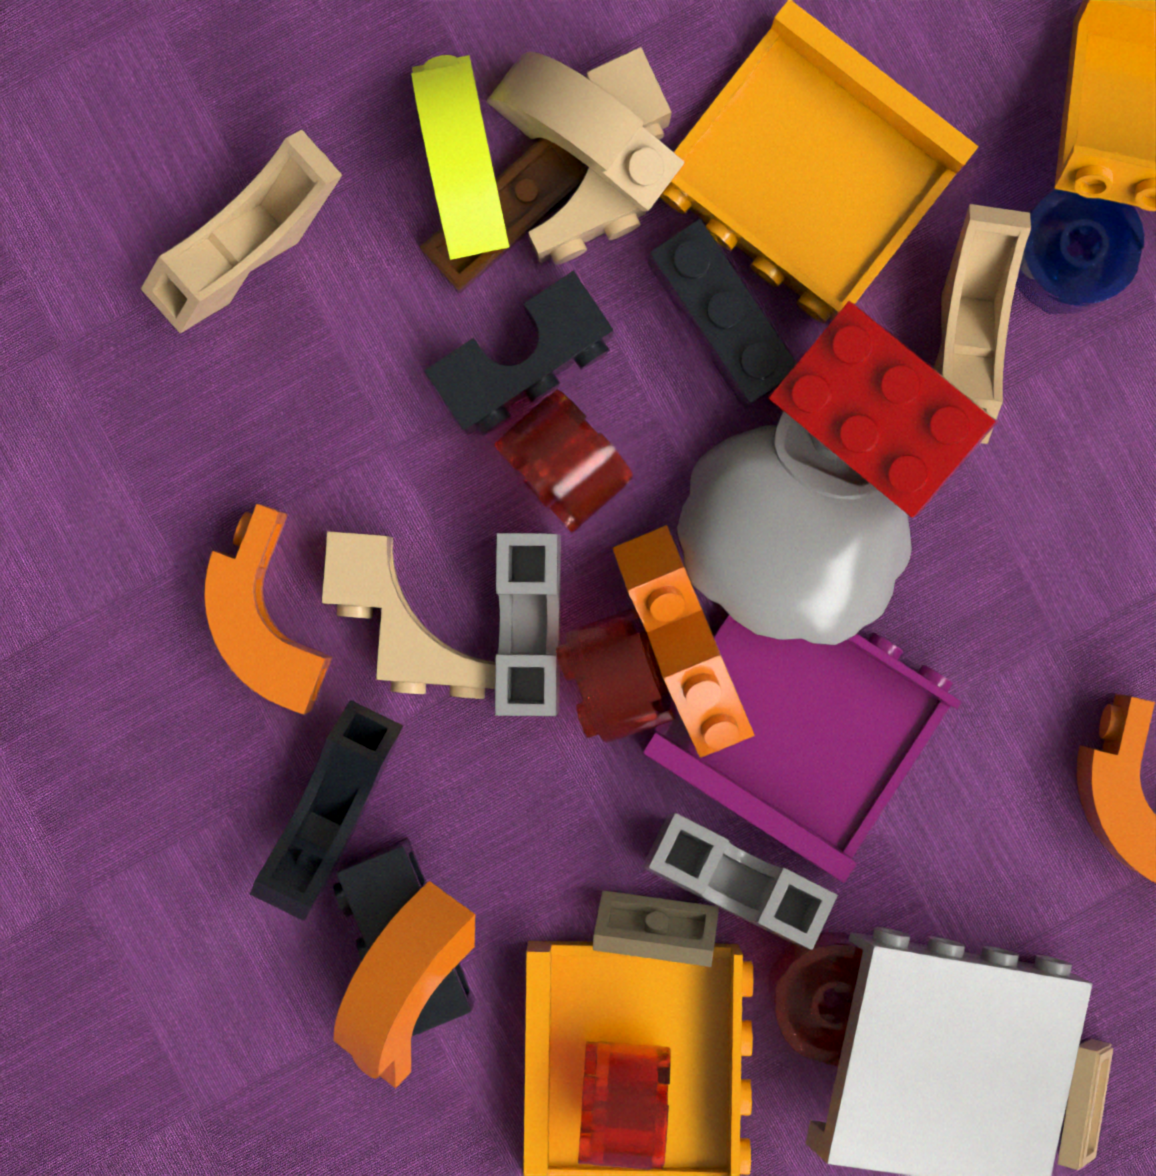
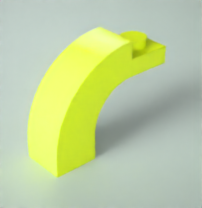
[411,55,509,260]

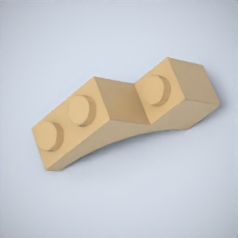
[528,47,672,265]
[141,130,342,333]
[934,204,1031,444]
[322,531,496,699]

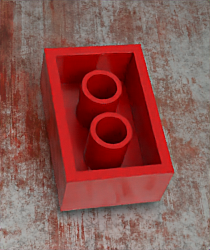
[769,301,998,518]

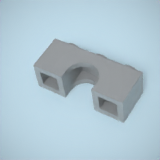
[495,533,561,716]
[642,813,838,950]

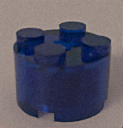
[1016,189,1145,314]

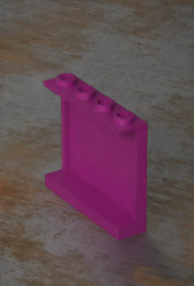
[641,613,962,883]

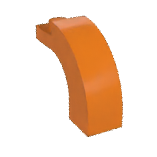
[205,504,333,715]
[1077,693,1156,883]
[333,881,476,1089]

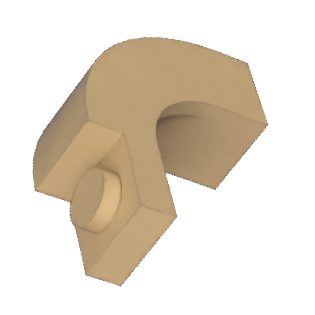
[486,52,685,211]

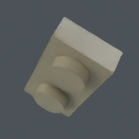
[593,890,719,967]

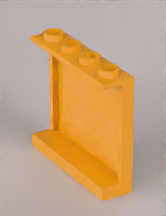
[659,0,979,324]
[1054,0,1156,211]
[524,941,753,1176]

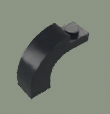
[250,700,403,921]

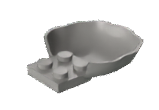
[677,410,912,645]

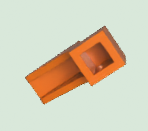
[612,525,755,758]

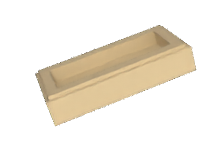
[1058,1039,1113,1170]

